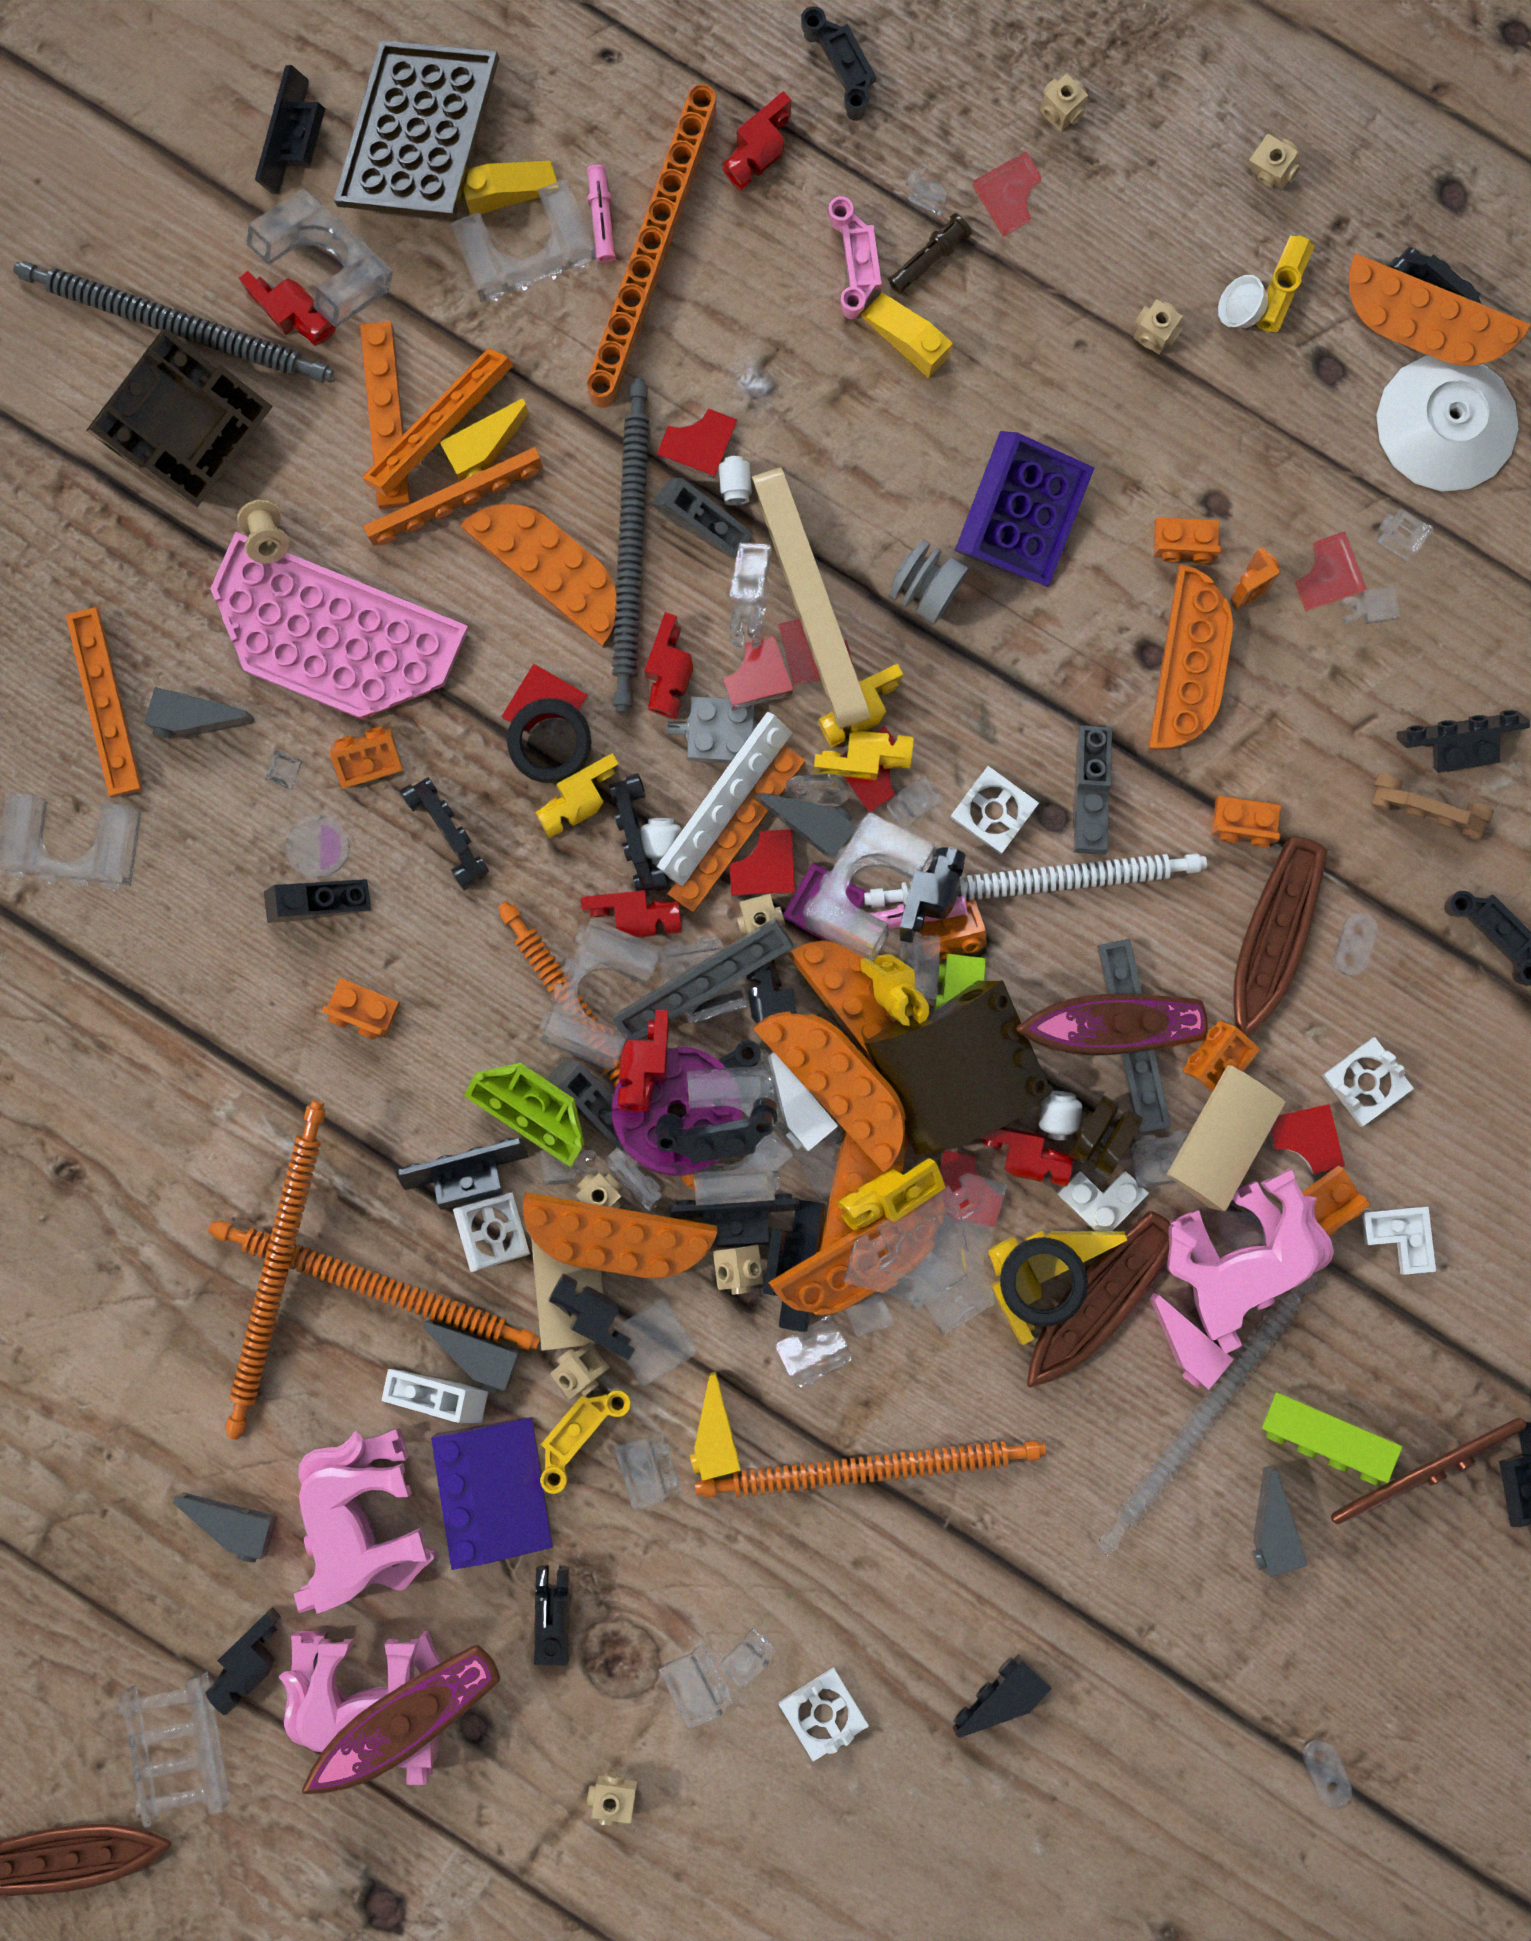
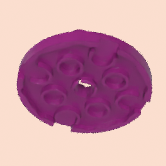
[612,1046,742,1176]

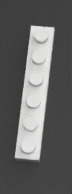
[657,712,793,886]

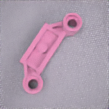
[828,196,882,319]

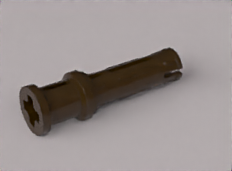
[888,213,972,295]

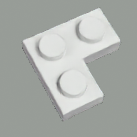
[1057,1171,1149,1231]
[1361,1207,1436,1275]

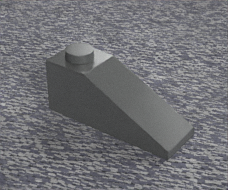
[651,478,753,559]
[144,687,254,739]
[754,793,857,858]
[546,1057,623,1151]
[423,1320,521,1394]
[1252,1466,1308,1577]
[173,1492,277,1562]

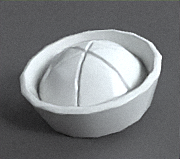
[1218,275,1268,328]

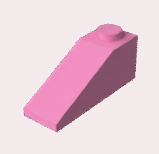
[1149,1293,1234,1389]

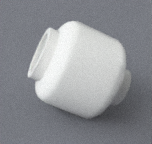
[640,818,682,865]
[1039,1091,1082,1140]

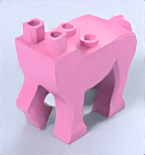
[1167,1168,1334,1354]
[294,1428,437,1614]
[279,1631,442,1785]

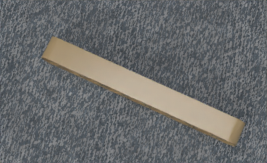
[751,467,870,729]

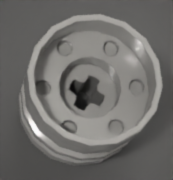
[888,540,969,625]

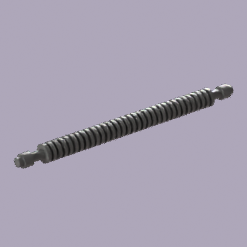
[13,261,334,383]
[612,378,649,713]

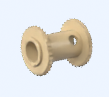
[237,500,290,564]

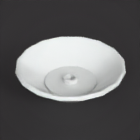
[1376,355,1519,492]

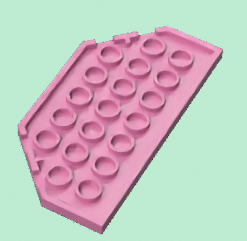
[210,532,469,720]

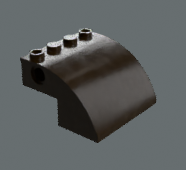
[86,329,273,507]
[864,980,1052,1155]

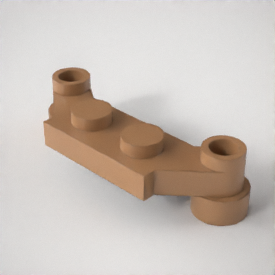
[1371,773,1494,840]

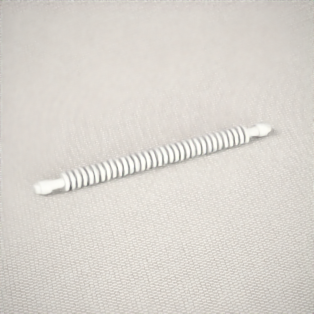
[864,853,1207,908]

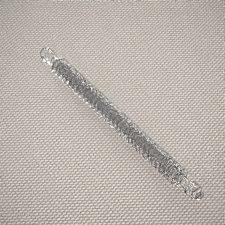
[1097,1272,1319,1556]

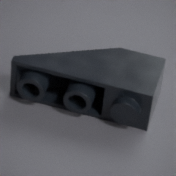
[264,879,371,923]
[953,1654,1052,1738]

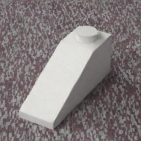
[768,1052,838,1151]
[381,1369,488,1423]

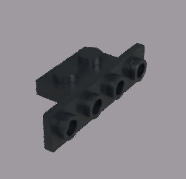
[255,65,326,194]
[1396,710,1530,773]
[396,1138,528,1210]
[669,1194,800,1248]
[763,1199,825,1332]
[1499,1421,1531,1527]

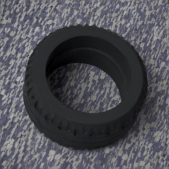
[507,698,591,783]
[1000,1237,1088,1327]

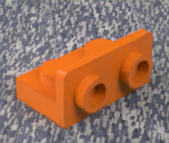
[1153,517,1221,564]
[1230,547,1281,611]
[329,726,403,789]
[1211,796,1281,848]
[918,900,987,963]
[322,978,400,1040]
[1182,1021,1260,1093]
[1302,1165,1370,1237]

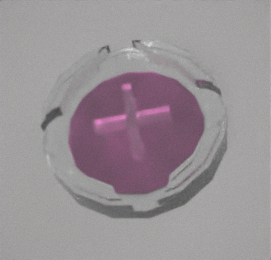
[285,814,350,879]

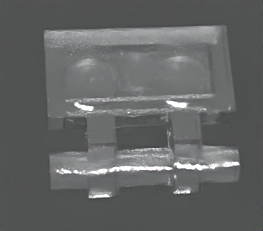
[605,1148,662,1212]

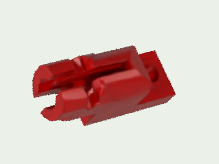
[722,91,792,191]
[239,271,336,346]
[644,612,693,719]
[581,890,682,939]
[617,1010,670,1112]
[979,1127,1073,1187]

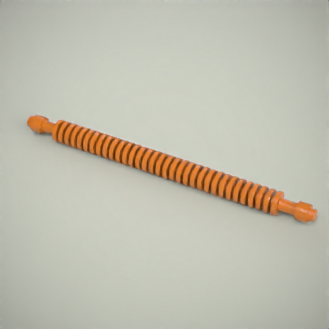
[498,901,704,1191]
[225,1100,326,1440]
[208,1220,540,1351]
[695,1440,1046,1498]

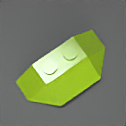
[464,1063,584,1167]

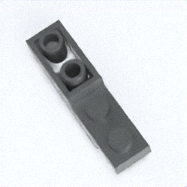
[1073,725,1112,855]

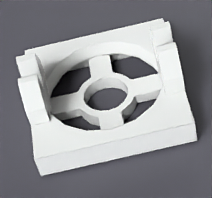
[950,766,1039,855]
[1322,1037,1414,1127]
[453,1192,530,1272]
[778,1667,869,1761]

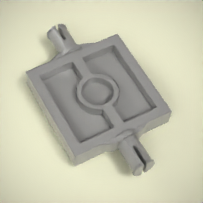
[667,697,756,764]

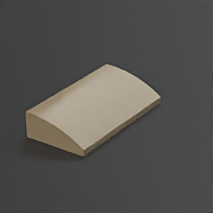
[1166,1065,1286,1212]
[531,1237,603,1350]

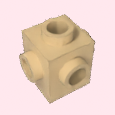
[1040,73,1088,132]
[1249,134,1301,190]
[1134,299,1183,354]
[737,894,785,936]
[576,1173,623,1208]
[713,1245,763,1295]
[550,1342,610,1400]
[587,1772,637,1826]

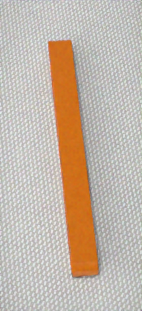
[587,84,716,408]

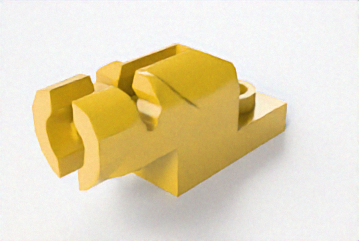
[818,663,903,748]
[813,731,914,780]
[535,753,619,838]
[860,953,929,1026]
[837,1158,946,1230]
[987,1236,1042,1345]

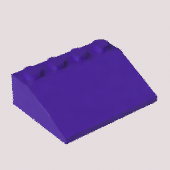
[955,431,1095,587]
[431,1417,553,1570]

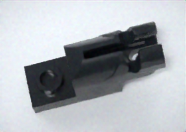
[900,847,966,943]
[746,960,796,1024]
[548,1273,635,1360]
[534,1565,571,1666]
[205,1607,281,1715]

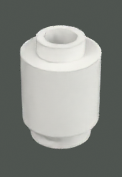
[719,456,752,505]

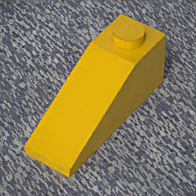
[463,161,560,217]
[861,293,953,378]
[440,398,529,481]
[1025,1230,1128,1284]
[690,1372,741,1481]

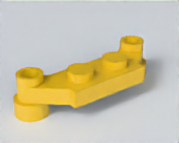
[540,1390,631,1494]

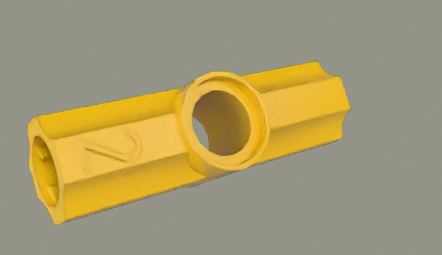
[1256,235,1315,333]

